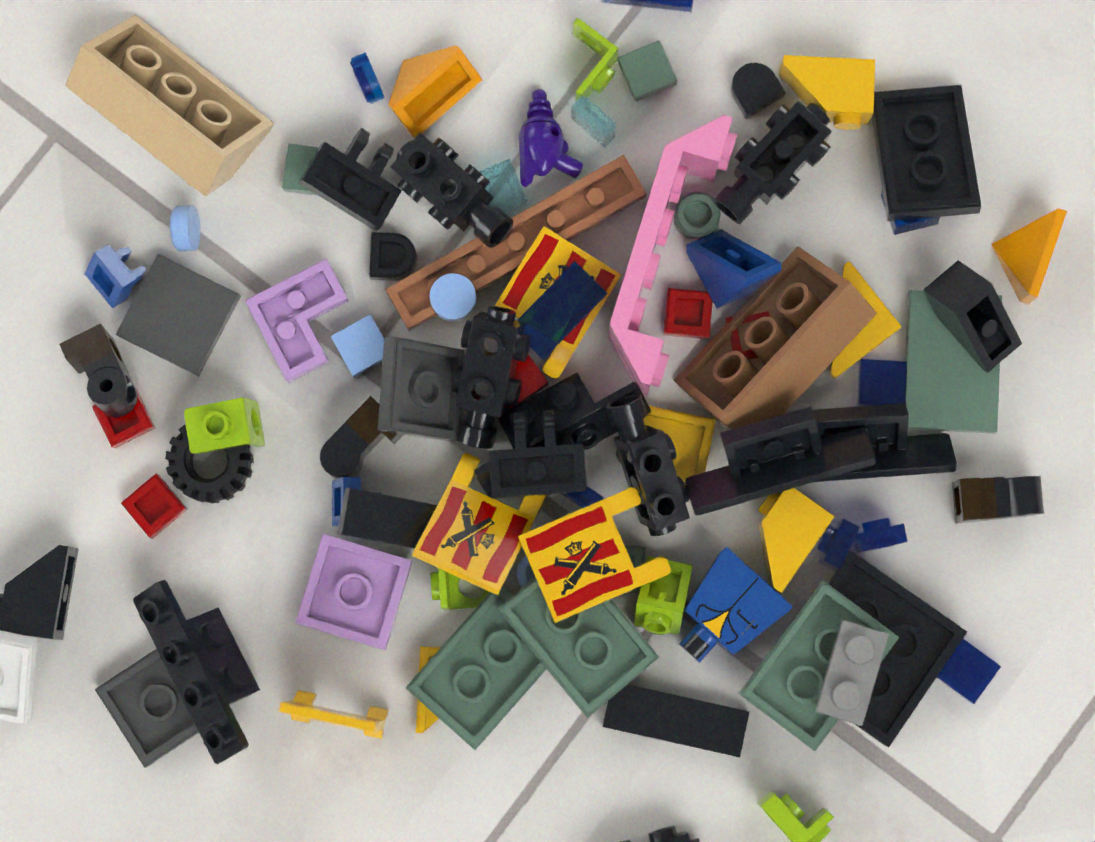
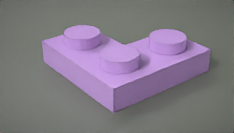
[245,258,349,383]

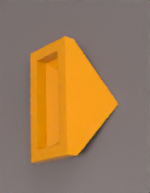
[388,45,482,138]
[991,208,1067,305]

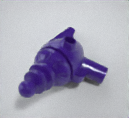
[518,89,583,187]

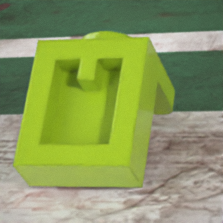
[634,556,693,635]
[757,791,834,842]

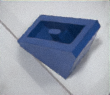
[686,229,782,309]

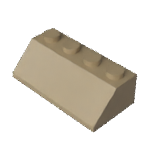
[65,15,274,197]

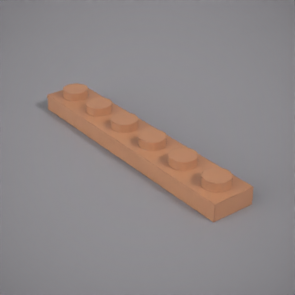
[385,154,647,331]

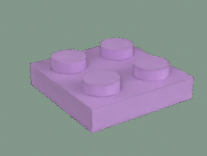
[295,534,413,650]

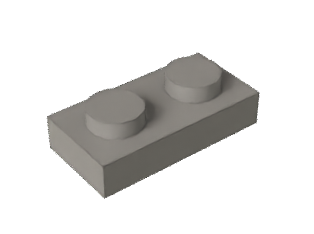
[814,620,889,726]

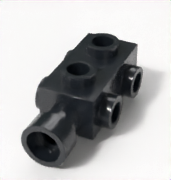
[713,101,832,224]
[390,133,513,248]
[452,306,531,449]
[605,394,690,536]

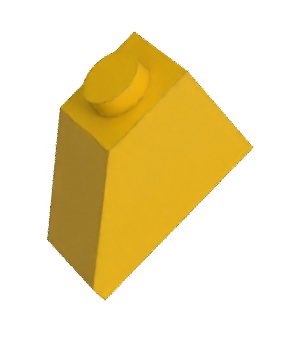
[779,55,875,130]
[757,488,835,594]

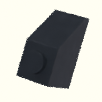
[923,260,1022,373]
[0,545,78,640]

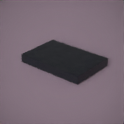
[872,85,981,221]

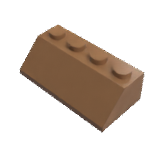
[674,246,877,430]

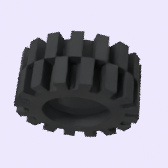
[165,425,254,504]

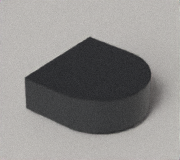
[731,63,786,119]
[369,232,417,281]

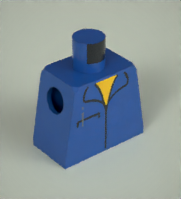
[679,547,793,663]

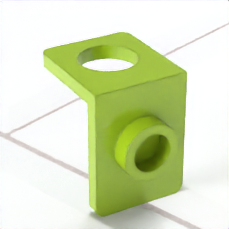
[573,18,619,106]
[184,397,265,454]
[430,568,490,610]

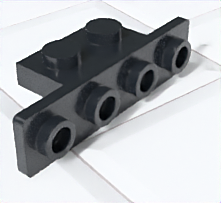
[474,372,651,498]
[813,403,957,482]
[685,406,876,516]
[133,580,260,764]

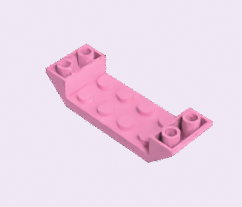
[608,115,737,396]

